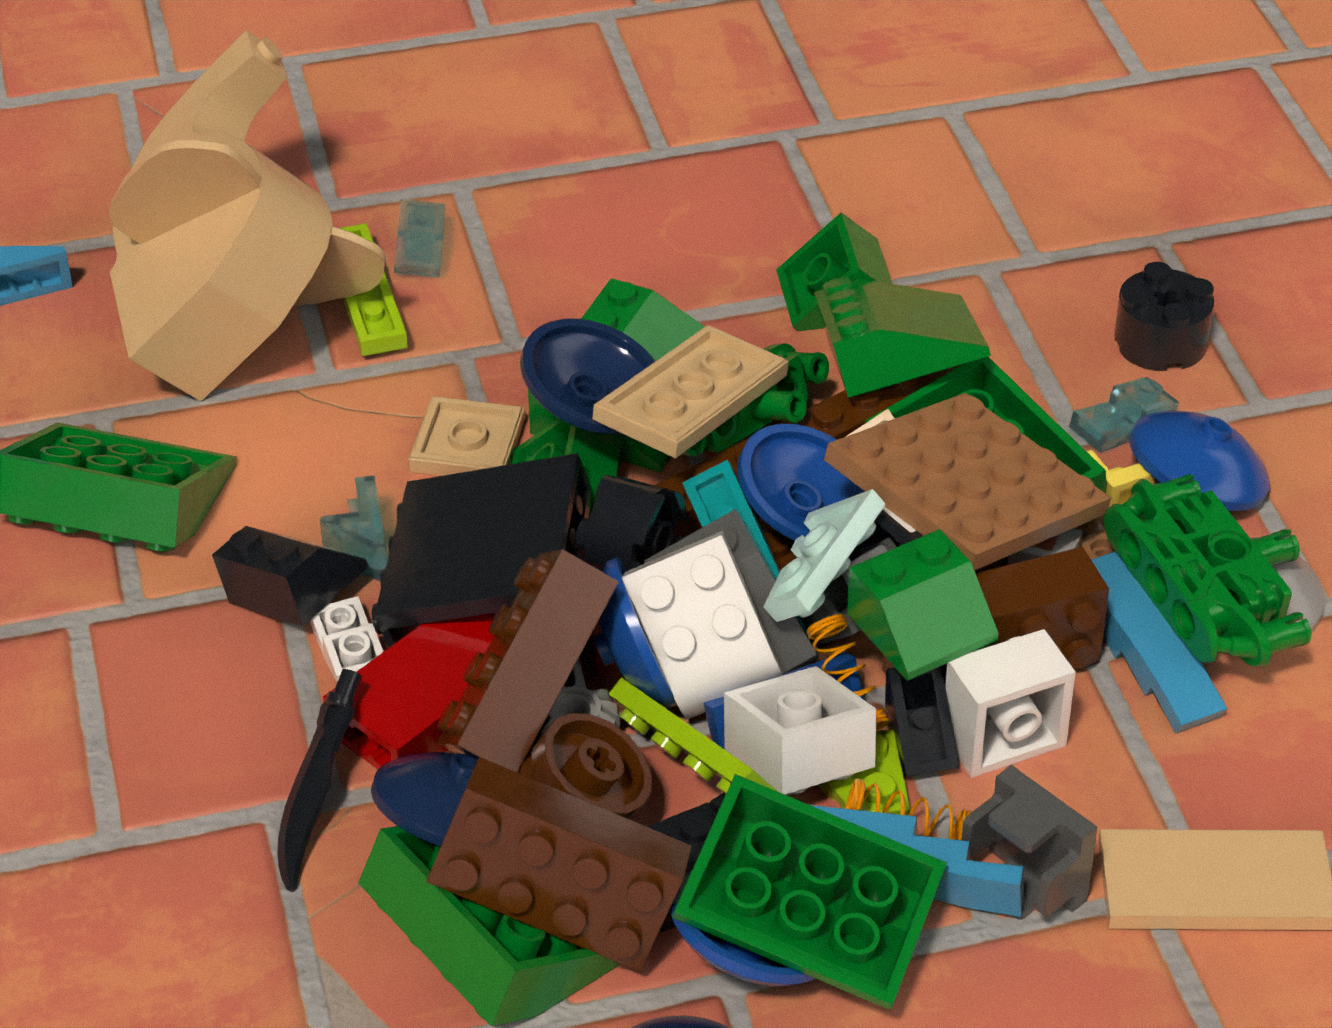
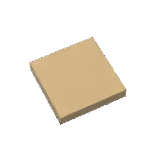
[408,396,526,476]

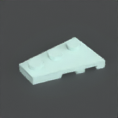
[763,489,886,622]

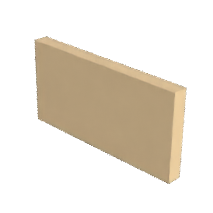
[592,325,789,458]
[1098,829,1332,930]

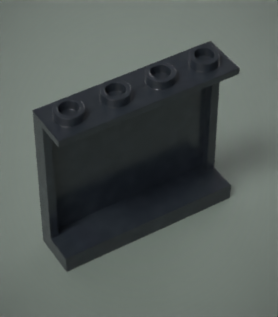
[372,453,593,647]

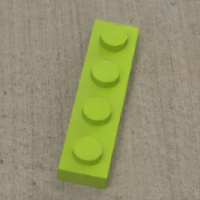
[339,223,408,356]
[609,677,778,794]

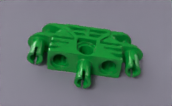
[623,343,829,460]
[1104,474,1312,667]

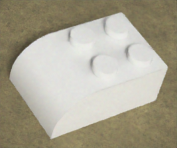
[622,531,784,720]

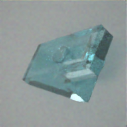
[320,475,387,581]

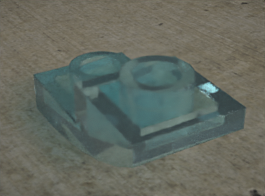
[394,199,445,278]
[1069,377,1179,453]

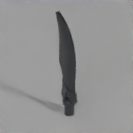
[277,669,362,892]

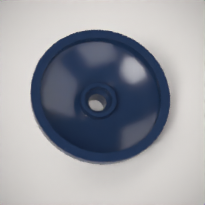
[520,319,655,434]
[371,752,478,846]

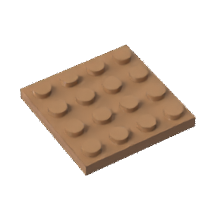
[824,393,1112,570]

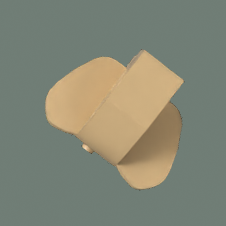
[109,30,386,401]

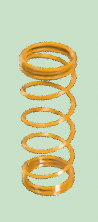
[806,614,889,731]
[845,778,972,840]

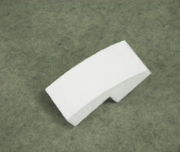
[310,596,383,681]

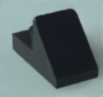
[885,666,959,777]

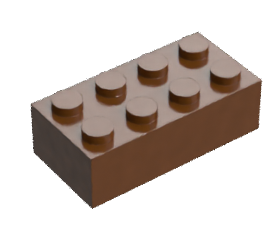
[882,547,1109,684]
[437,549,619,772]
[426,757,692,971]

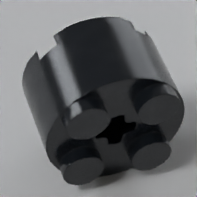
[1114,262,1214,371]
[575,475,686,571]

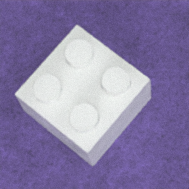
[945,629,1076,778]
[724,666,876,795]

